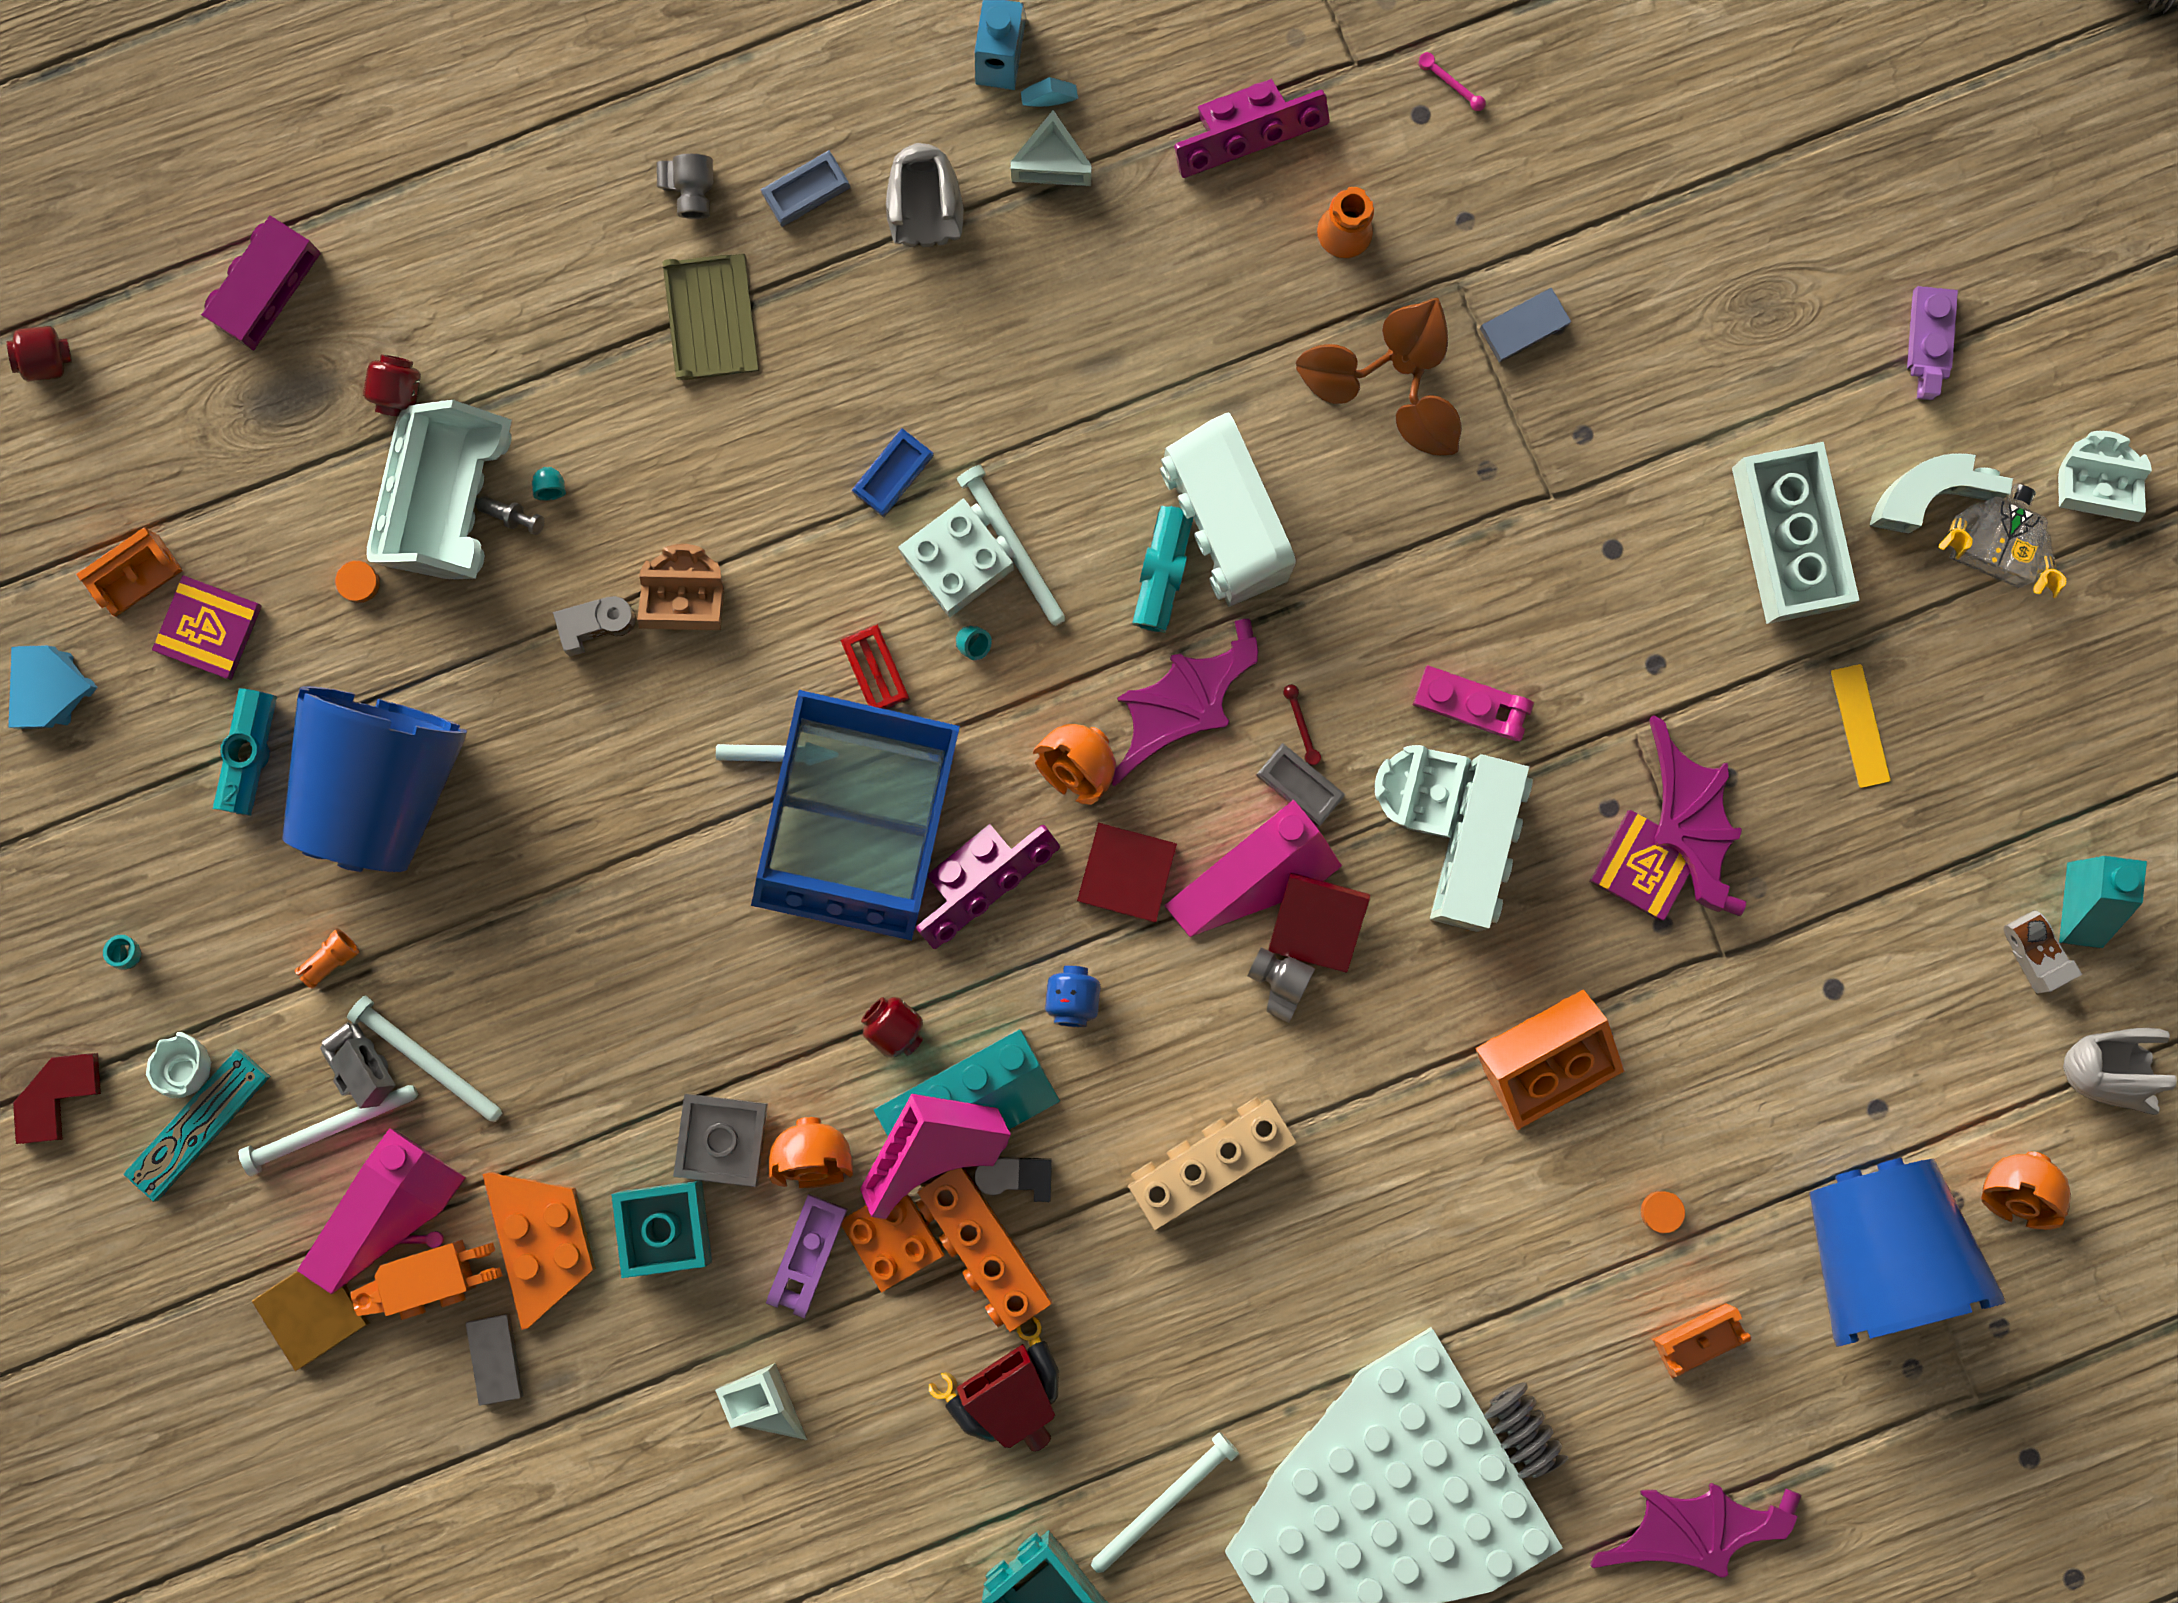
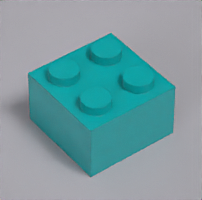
[611,1180,712,1278]

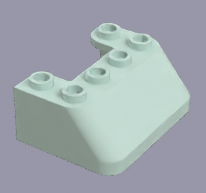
[367,400,512,579]
[1160,412,1296,607]

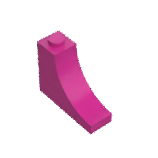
[860,1094,1011,1219]

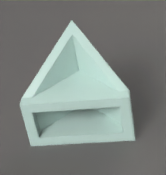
[1011,110,1092,186]
[715,1363,807,1440]

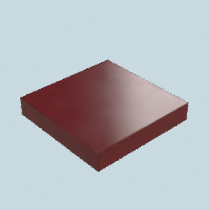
[1077,822,1177,923]
[1268,872,1370,973]

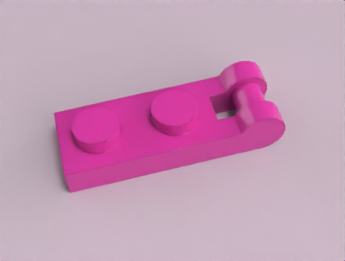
[1412,665,1534,742]

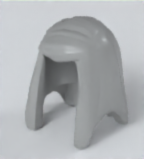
[886,143,963,247]
[2063,1028,2176,1115]

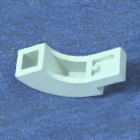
[1870,454,2013,533]

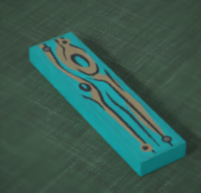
[123,1049,271,1202]

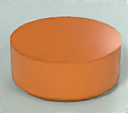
[335,561,380,603]
[1641,1191,1685,1233]

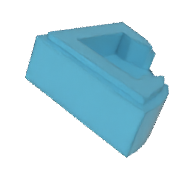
[1021,77,1078,107]

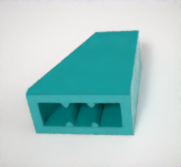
[2059,856,2147,949]

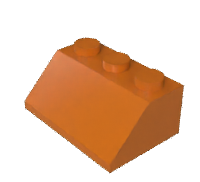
[1475,989,1625,1130]

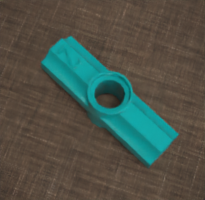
[1132,506,1193,633]
[213,688,277,816]

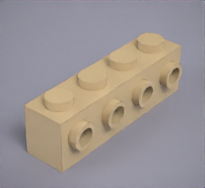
[1128,1097,1297,1230]

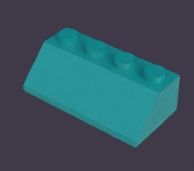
[873,1029,1060,1136]

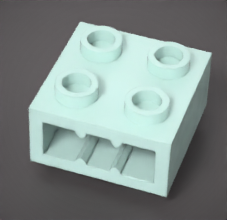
[898,498,1015,618]

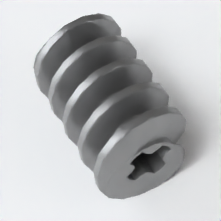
[1484,1382,1568,1479]

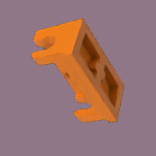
[76,527,183,617]
[1652,1303,1751,1378]

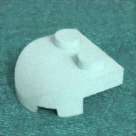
[2058,431,2152,522]
[1375,745,1471,839]

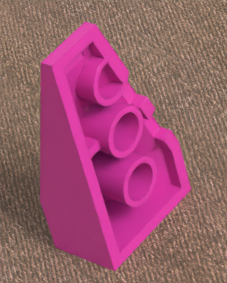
[1164,799,1342,937]
[297,1128,466,1294]

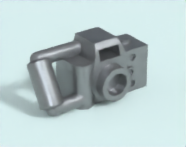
[320,1022,395,1109]

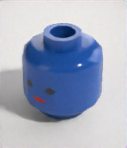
[1045,966,1101,1027]

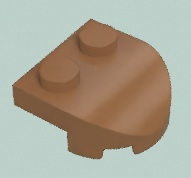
[637,544,724,630]

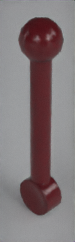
[1283,684,1321,766]

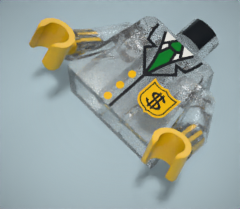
[1939,484,2067,598]

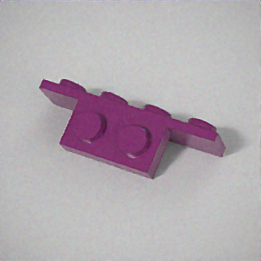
[1174,79,1330,178]
[916,824,1060,949]

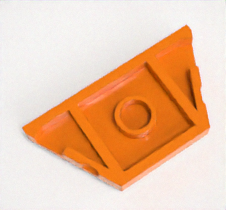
[482,1172,596,1330]

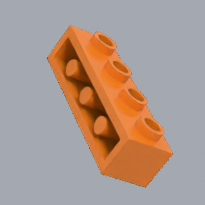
[916,1167,1052,1332]

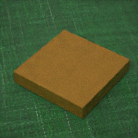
[252,1271,370,1371]

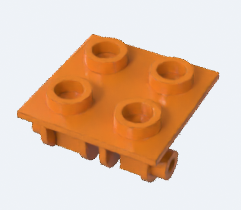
[841,1192,944,1293]

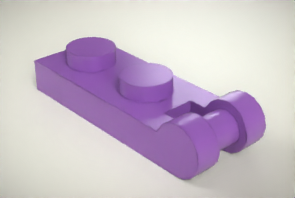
[766,1194,848,1319]

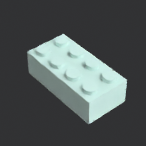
[1732,442,1860,624]
[1430,754,1533,932]

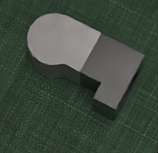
[975,1157,1052,1202]

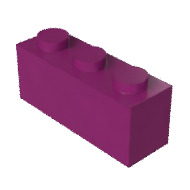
[201,215,321,351]

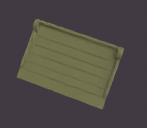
[662,254,759,380]

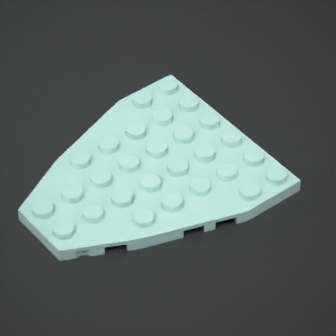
[1225,1327,1563,1603]

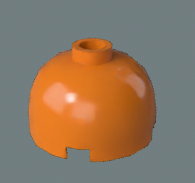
[1033,724,1116,805]
[769,1117,853,1188]
[1981,1152,2071,1230]

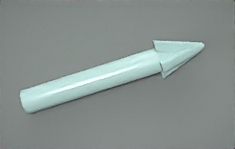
[716,742,838,766]

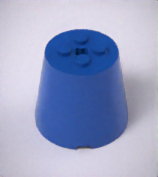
[282,686,467,872]
[1809,1158,2006,1347]

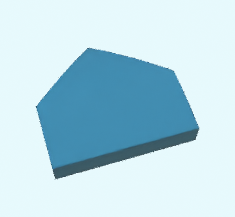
[8,645,98,729]

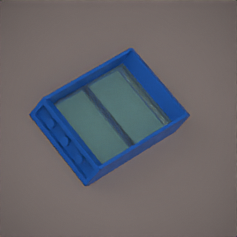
[751,690,960,941]

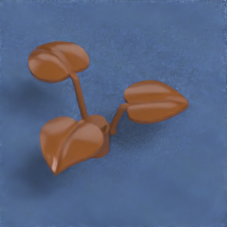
[1295,298,1462,456]

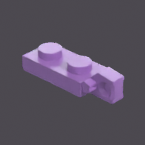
[1907,286,1958,400]

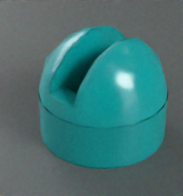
[532,467,566,501]
[956,625,992,660]
[103,935,142,970]

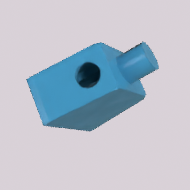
[975,0,1026,90]

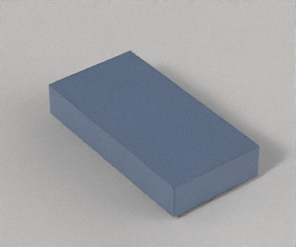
[760,150,851,227]
[1480,287,1571,363]

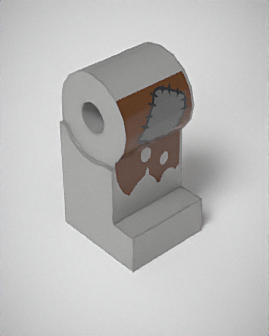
[553,596,636,657]
[2004,910,2083,993]

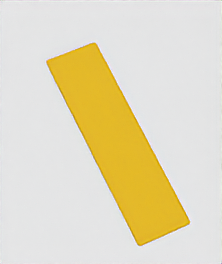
[1831,664,1890,788]

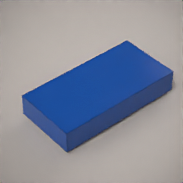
[851,428,934,517]

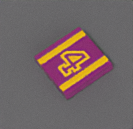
[152,575,262,681]
[1589,810,1690,921]

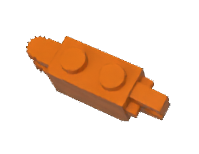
[350,1240,503,1320]

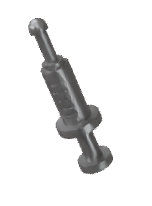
[475,496,544,535]

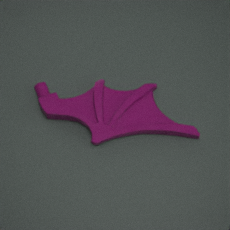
[1112,618,1259,786]
[1649,716,1746,916]
[1590,1483,1802,1578]

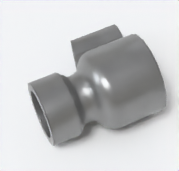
[657,154,713,219]
[1247,947,1315,1023]

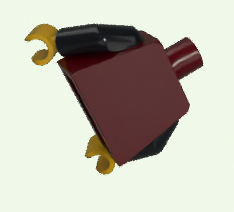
[929,1316,1059,1452]

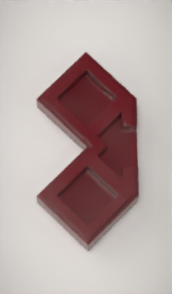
[13,1053,101,1144]

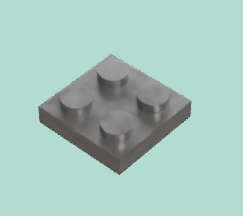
[673,1094,768,1187]

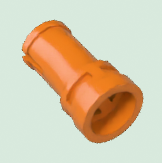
[295,929,360,989]

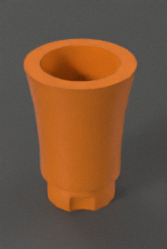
[1317,187,1374,258]

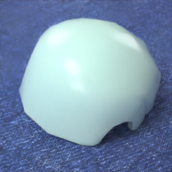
[146,1032,211,1098]

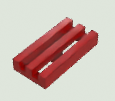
[840,624,910,709]

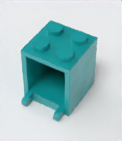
[981,1530,1108,1603]

